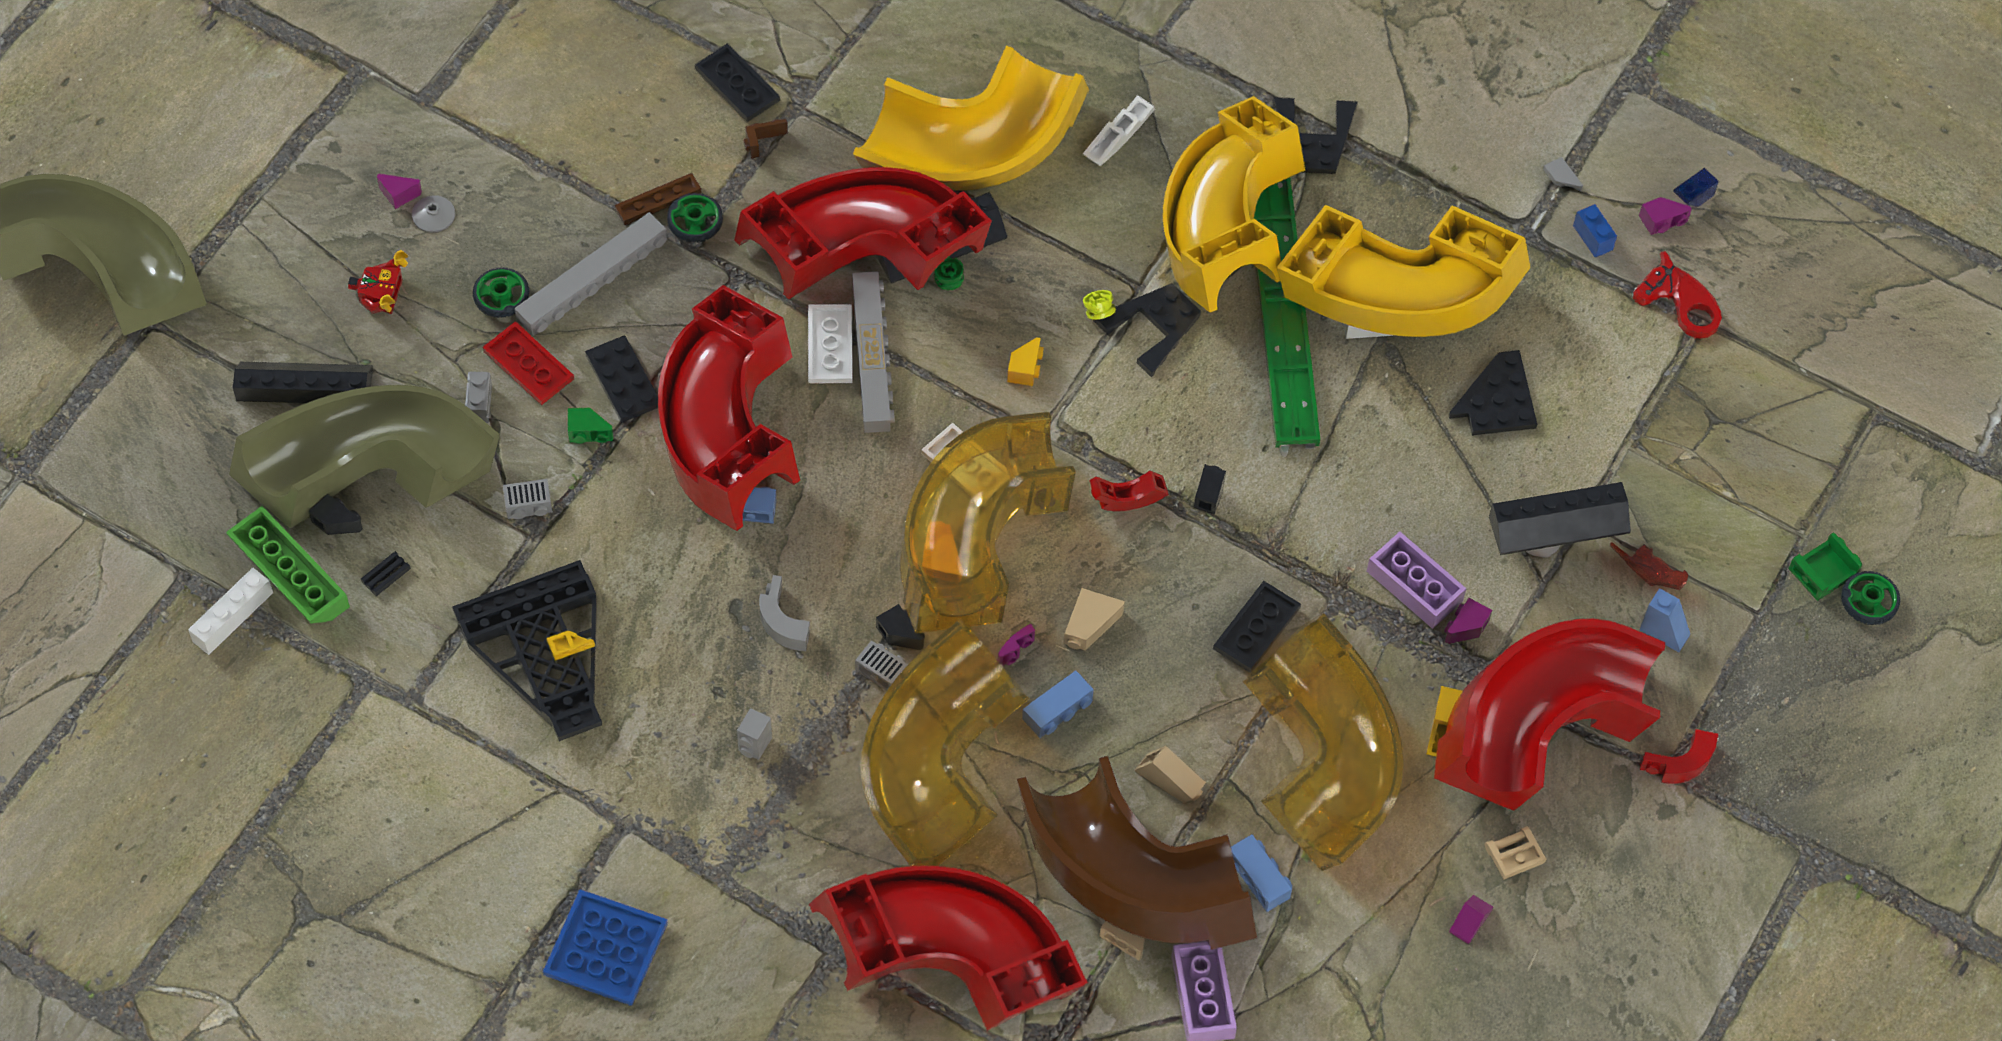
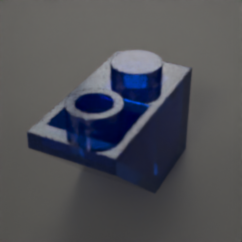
[1673,167,1719,206]

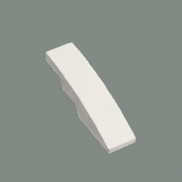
[1083,95,1155,166]

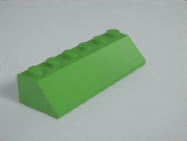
[226,506,350,624]

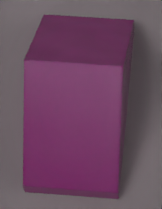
[377,173,422,209]
[1449,895,1494,944]

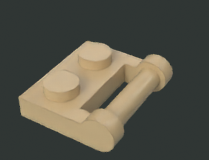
[1485,826,1546,880]

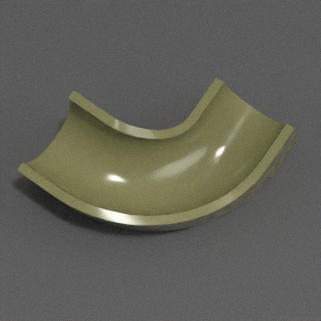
[229,385,500,528]

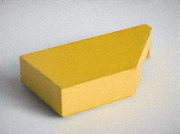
[547,630,595,660]

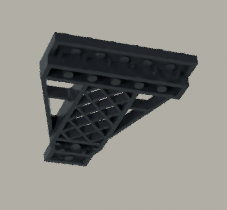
[452,560,602,741]

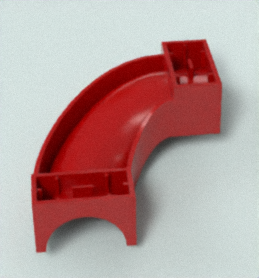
[734,167,992,300]
[658,285,800,531]
[1434,618,1665,811]
[809,866,1088,1031]

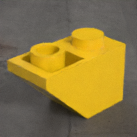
[1007,337,1044,386]

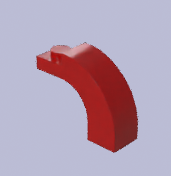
[1089,470,1169,511]
[1640,729,1718,784]

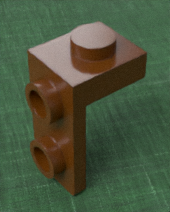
[743,119,788,159]

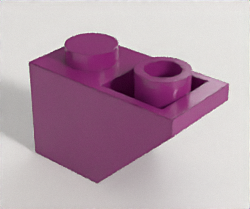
[1639,197,1692,235]
[1444,598,1493,644]

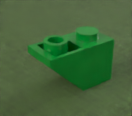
[568,408,614,444]

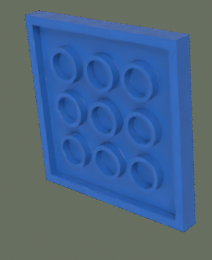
[543,889,668,1006]

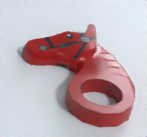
[1632,251,1722,339]

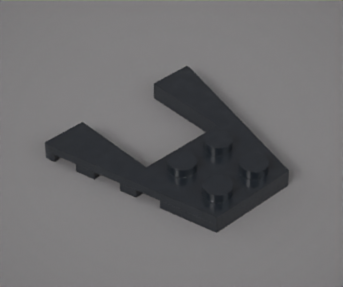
[1273,97,1357,174]
[1093,283,1201,377]

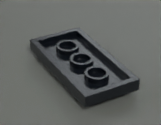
[695,43,780,123]
[585,335,658,423]
[1213,581,1301,673]

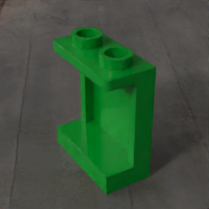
[1788,532,1863,601]

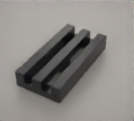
[361,551,411,597]

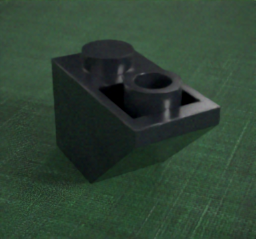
[1194,464,1226,515]
[309,493,363,535]
[876,604,925,650]

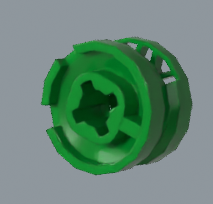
[934,256,964,290]

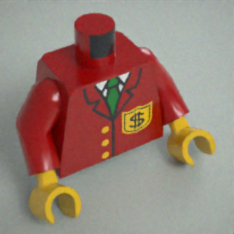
[348,250,409,314]

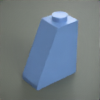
[1640,588,1690,652]

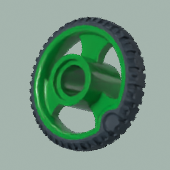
[667,193,723,243]
[473,267,529,318]
[1841,571,1900,625]

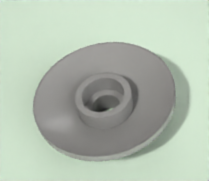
[412,196,455,233]

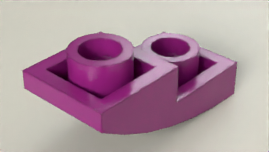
[997,624,1035,667]

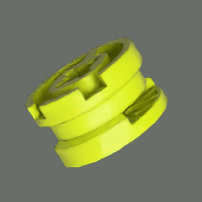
[1083,290,1116,320]

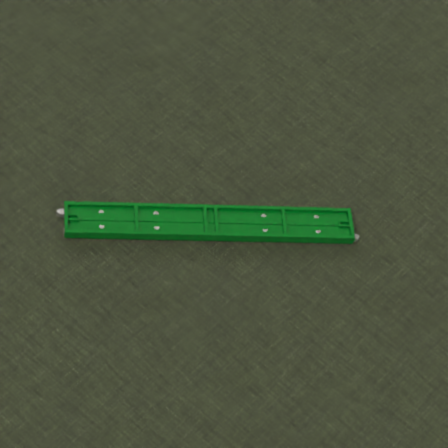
[1254,177,1321,457]

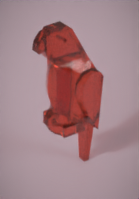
[1610,542,1688,590]

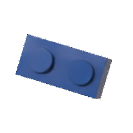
[1573,204,1617,258]

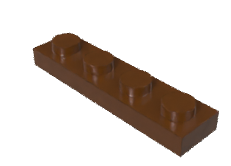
[615,173,701,226]

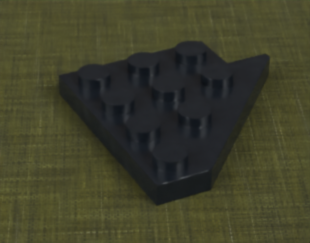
[1449,350,1537,436]

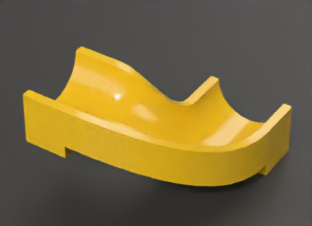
[853,45,1089,191]
[1163,96,1305,313]
[1277,205,1530,337]

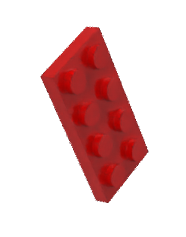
[482,321,574,405]

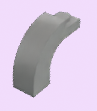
[759,575,810,652]

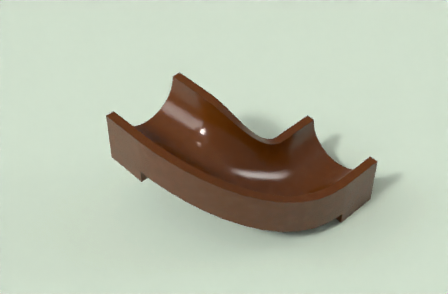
[1017,756,1257,950]

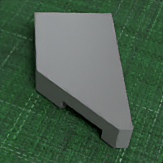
[1543,157,1583,191]

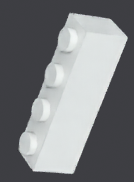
[188,568,273,655]

